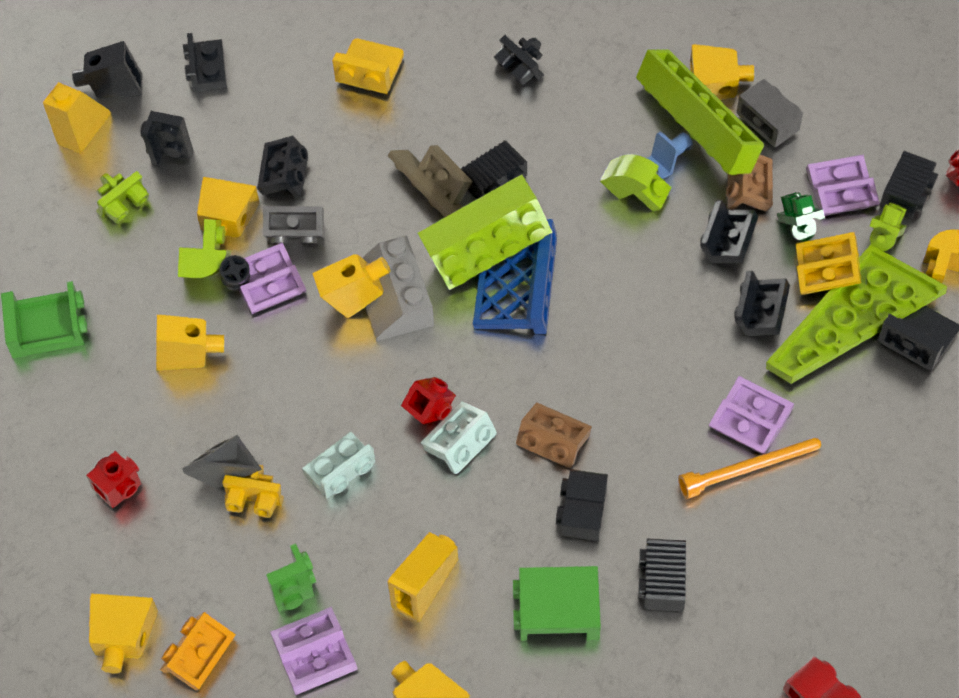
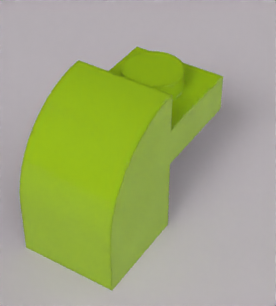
[599,154,672,212]
[178,219,231,278]

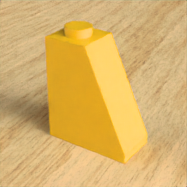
[43,82,111,154]
[387,532,459,623]

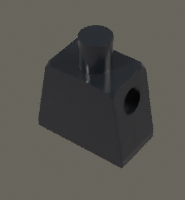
[72,41,142,98]

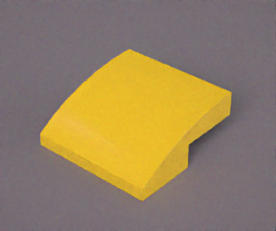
[796,232,861,295]

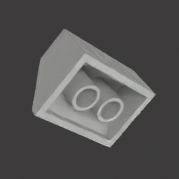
[363,235,434,341]

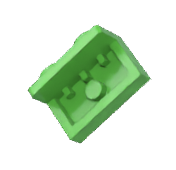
[266,543,316,612]

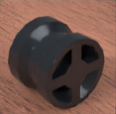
[220,255,250,291]

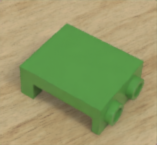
[1,281,88,358]
[513,566,601,641]

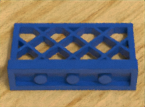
[473,219,557,334]

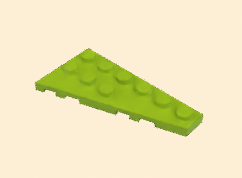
[766,244,947,384]

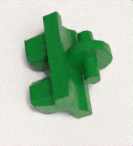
[777,192,825,241]

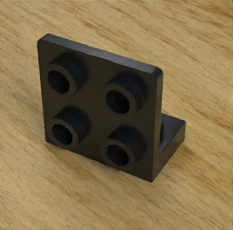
[878,306,959,371]

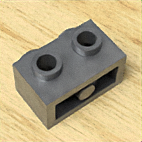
[736,79,803,147]
[263,206,324,244]

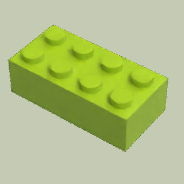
[418,174,552,290]

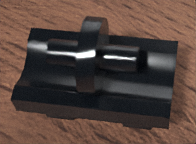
[494,35,544,86]

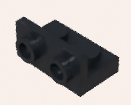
[183,33,227,92]
[140,111,193,166]
[257,135,308,197]

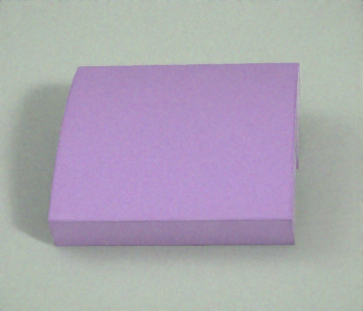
[806,155,880,216]
[233,243,307,314]
[709,376,794,455]
[270,607,358,695]

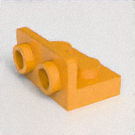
[160,612,236,691]

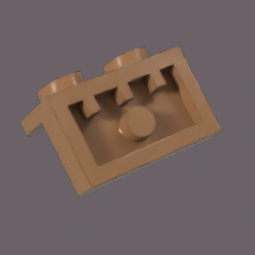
[726,155,773,211]
[516,402,592,468]

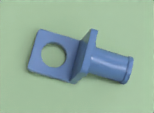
[647,132,693,179]

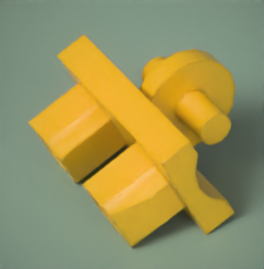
[223,465,284,518]

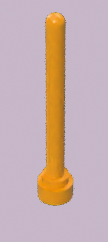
[678,438,821,499]

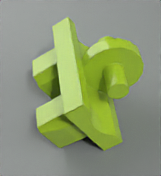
[96,171,149,223]
[869,203,907,251]

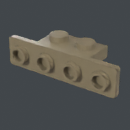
[388,145,473,217]

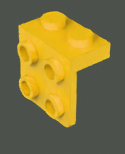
[332,38,404,94]

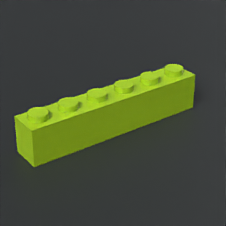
[636,49,765,175]

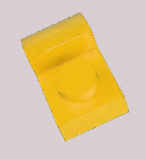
[923,229,959,283]

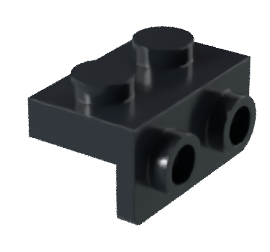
[700,200,758,263]
[734,271,790,336]

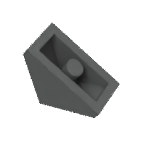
[182,435,262,489]

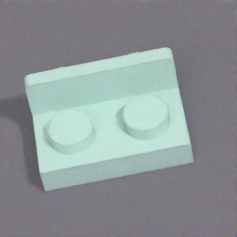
[420,401,497,474]
[302,432,375,499]

